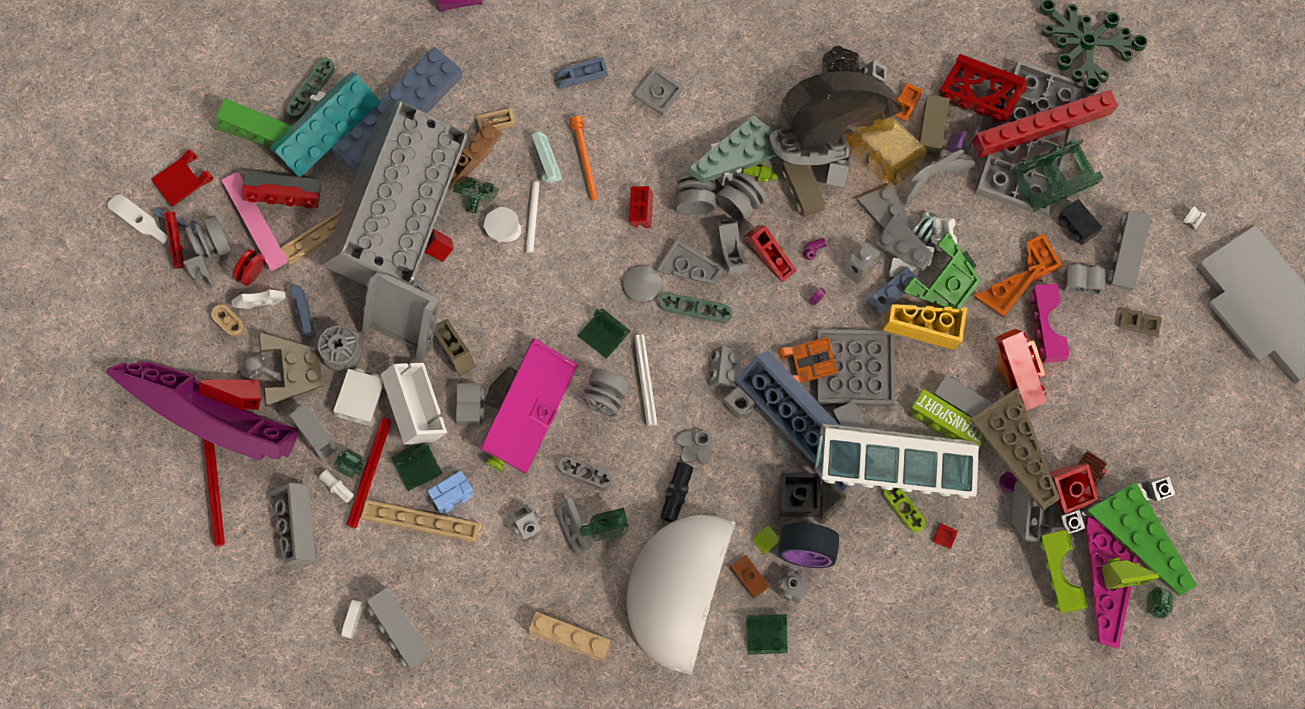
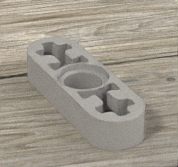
[558,457,612,490]

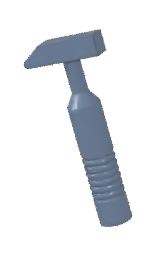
[154,208,197,237]

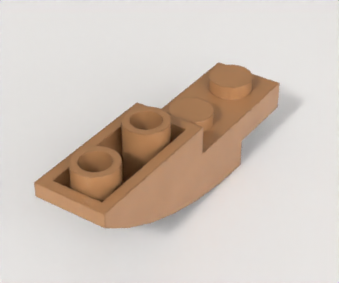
[449,122,503,188]

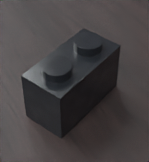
[1058,199,1102,245]

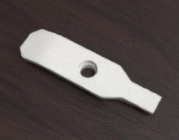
[108,194,168,244]

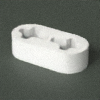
[342,600,363,639]

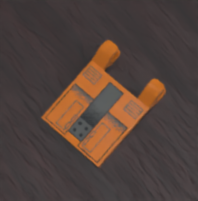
[778,337,838,383]

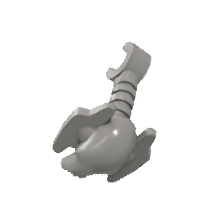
[242,352,283,383]

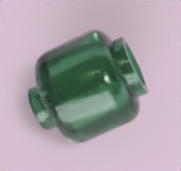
[334,449,364,478]
[1147,587,1173,618]

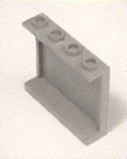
[361,272,440,363]

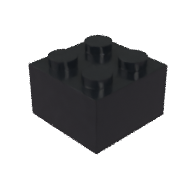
[779,473,821,517]

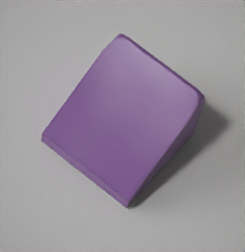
[945,131,966,153]

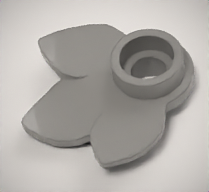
[675,430,712,464]

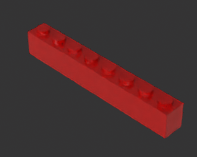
[972,90,1118,158]

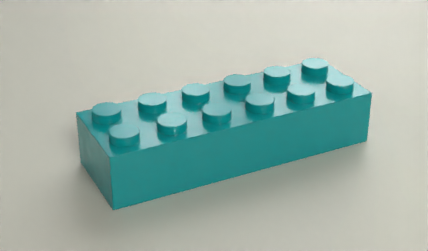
[269,72,381,177]

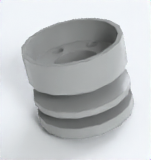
[677,172,716,215]
[716,172,767,223]
[186,215,232,262]
[318,325,362,373]
[580,368,630,417]

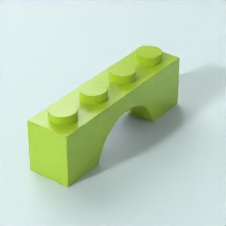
[1040,529,1088,614]

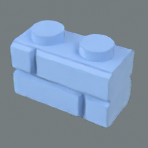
[427,470,474,513]

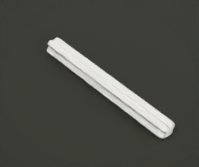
[634,334,657,426]

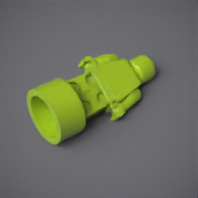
[742,164,778,182]

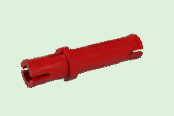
[163,211,185,269]

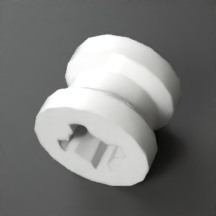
[1183,206,1207,229]

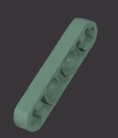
[286,58,335,119]
[659,293,732,323]

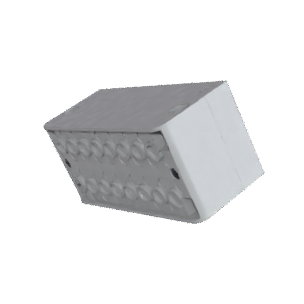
[321,100,468,286]

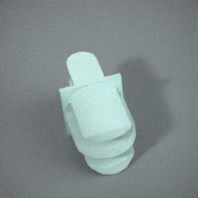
[912,212,936,242]

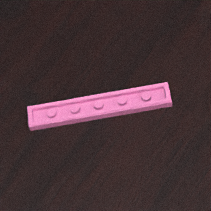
[222,172,288,271]

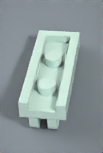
[532,131,562,183]

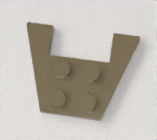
[258,333,322,407]

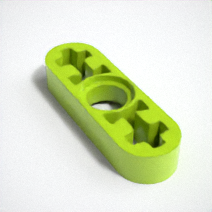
[883,487,925,533]

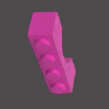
[1030,284,1070,363]

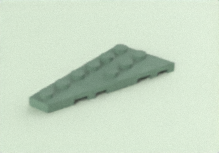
[688,115,779,183]

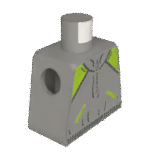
[843,242,881,285]

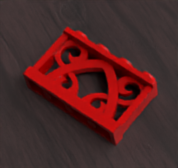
[939,53,1027,123]

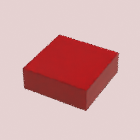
[932,523,958,549]

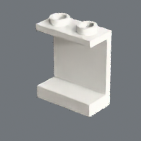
[333,368,385,427]

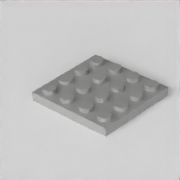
[817,329,895,406]

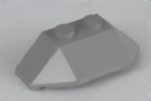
[1011,481,1054,544]

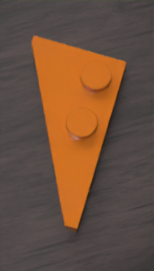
[974,263,1044,318]

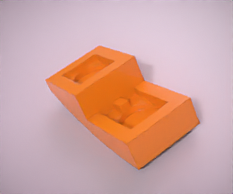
[890,82,923,122]

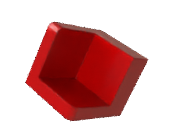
[424,228,454,262]

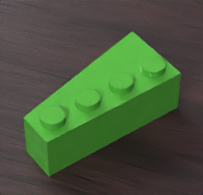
[215,98,292,147]

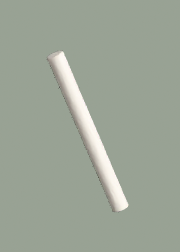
[526,181,540,253]

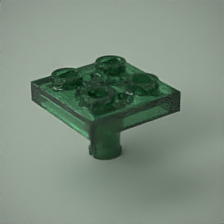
[453,177,499,213]

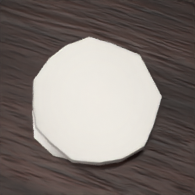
[483,207,521,243]

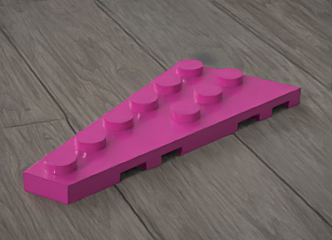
[1085,517,1137,649]

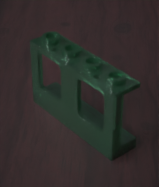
[1013,139,1104,212]

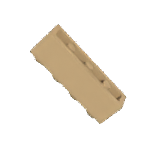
[529,612,611,663]

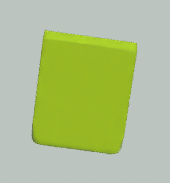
[752,525,780,555]

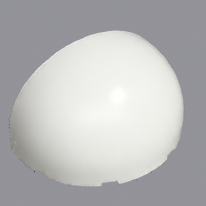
[626,515,736,675]

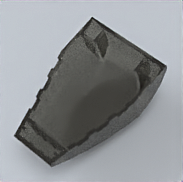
[780,71,903,151]

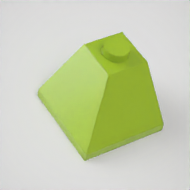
[1101,558,1159,590]

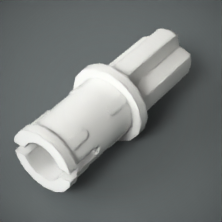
[319,470,354,503]

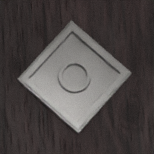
[633,68,684,116]

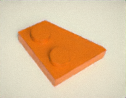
[1027,233,1062,281]

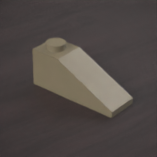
[434,319,476,376]

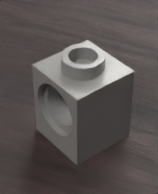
[724,386,754,420]

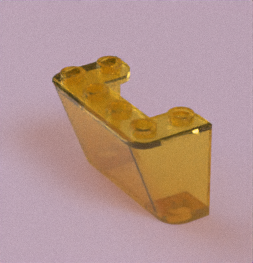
[843,104,927,186]

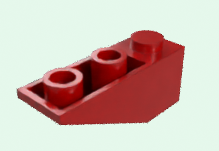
[198,379,261,410]

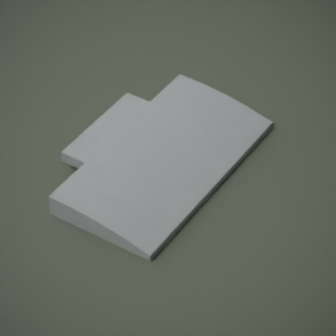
[967,60,1086,215]
[1197,225,1305,384]

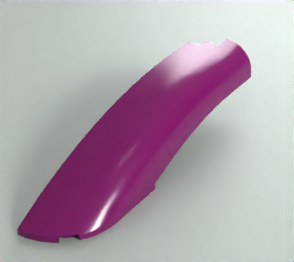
[107,361,298,460]

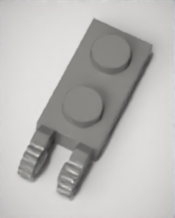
[555,498,593,555]

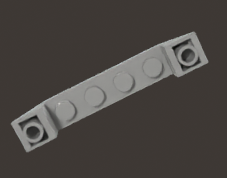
[1060,476,1175,534]

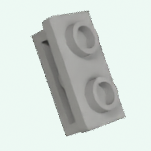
[708,346,742,389]

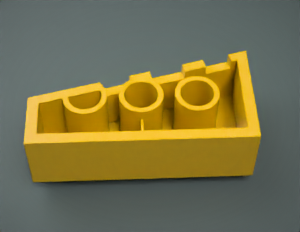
[882,304,967,350]

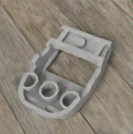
[770,124,850,165]

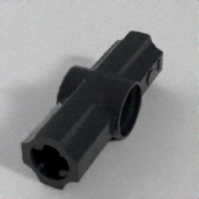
[660,462,694,523]

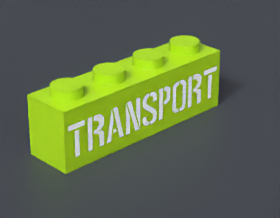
[910,389,985,448]

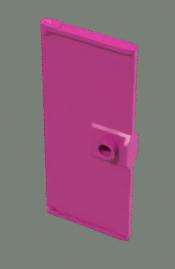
[480,338,578,474]

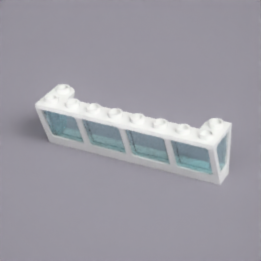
[814,424,979,498]

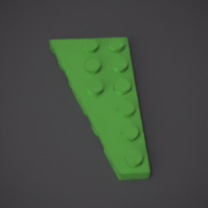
[1086,482,1197,596]

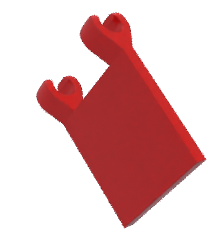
[151,149,213,207]

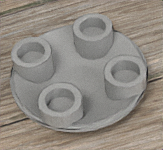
[623,266,661,302]

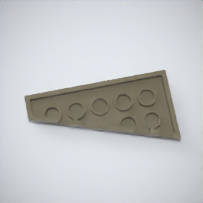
[970,388,1059,511]

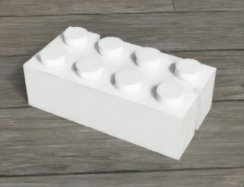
[381,363,447,445]

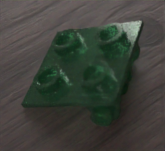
[577,308,631,359]
[391,443,443,491]
[746,614,788,655]

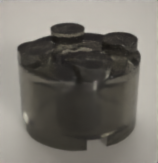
[822,46,859,89]

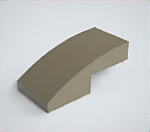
[1120,309,1162,337]

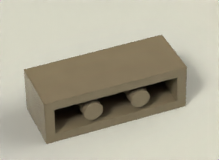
[918,95,952,155]
[780,161,825,217]

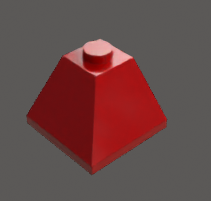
[1049,464,1099,515]

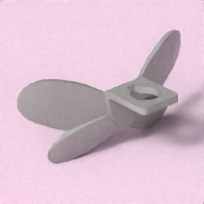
[906,150,976,204]

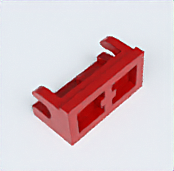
[629,186,653,228]

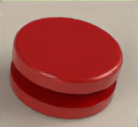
[232,249,265,286]

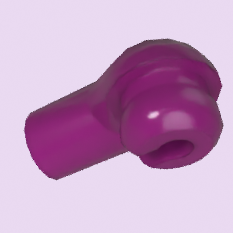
[803,238,827,260]

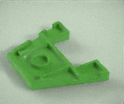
[902,232,980,309]

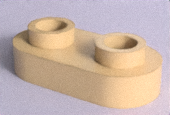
[211,304,245,338]

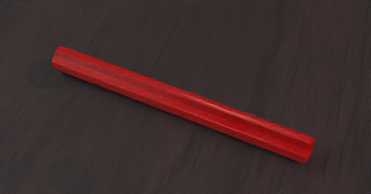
[346,418,391,528]
[202,439,225,546]

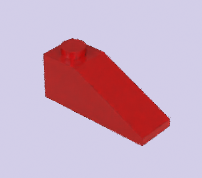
[743,225,797,282]

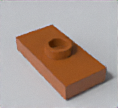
[730,555,770,598]

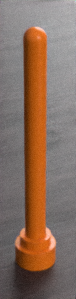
[569,116,597,201]

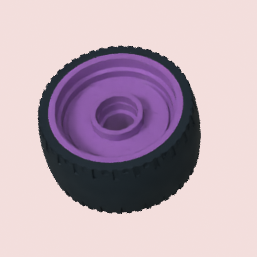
[778,522,839,568]

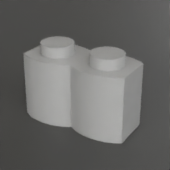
[1064,263,1106,295]
[456,384,485,425]

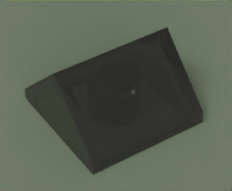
[820,479,847,524]

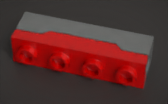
[242,171,321,209]

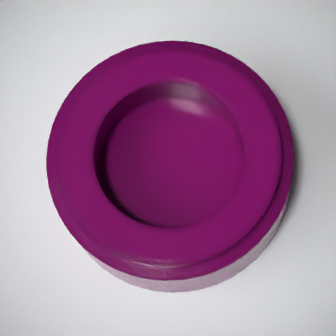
[809,287,826,305]
[999,472,1018,492]

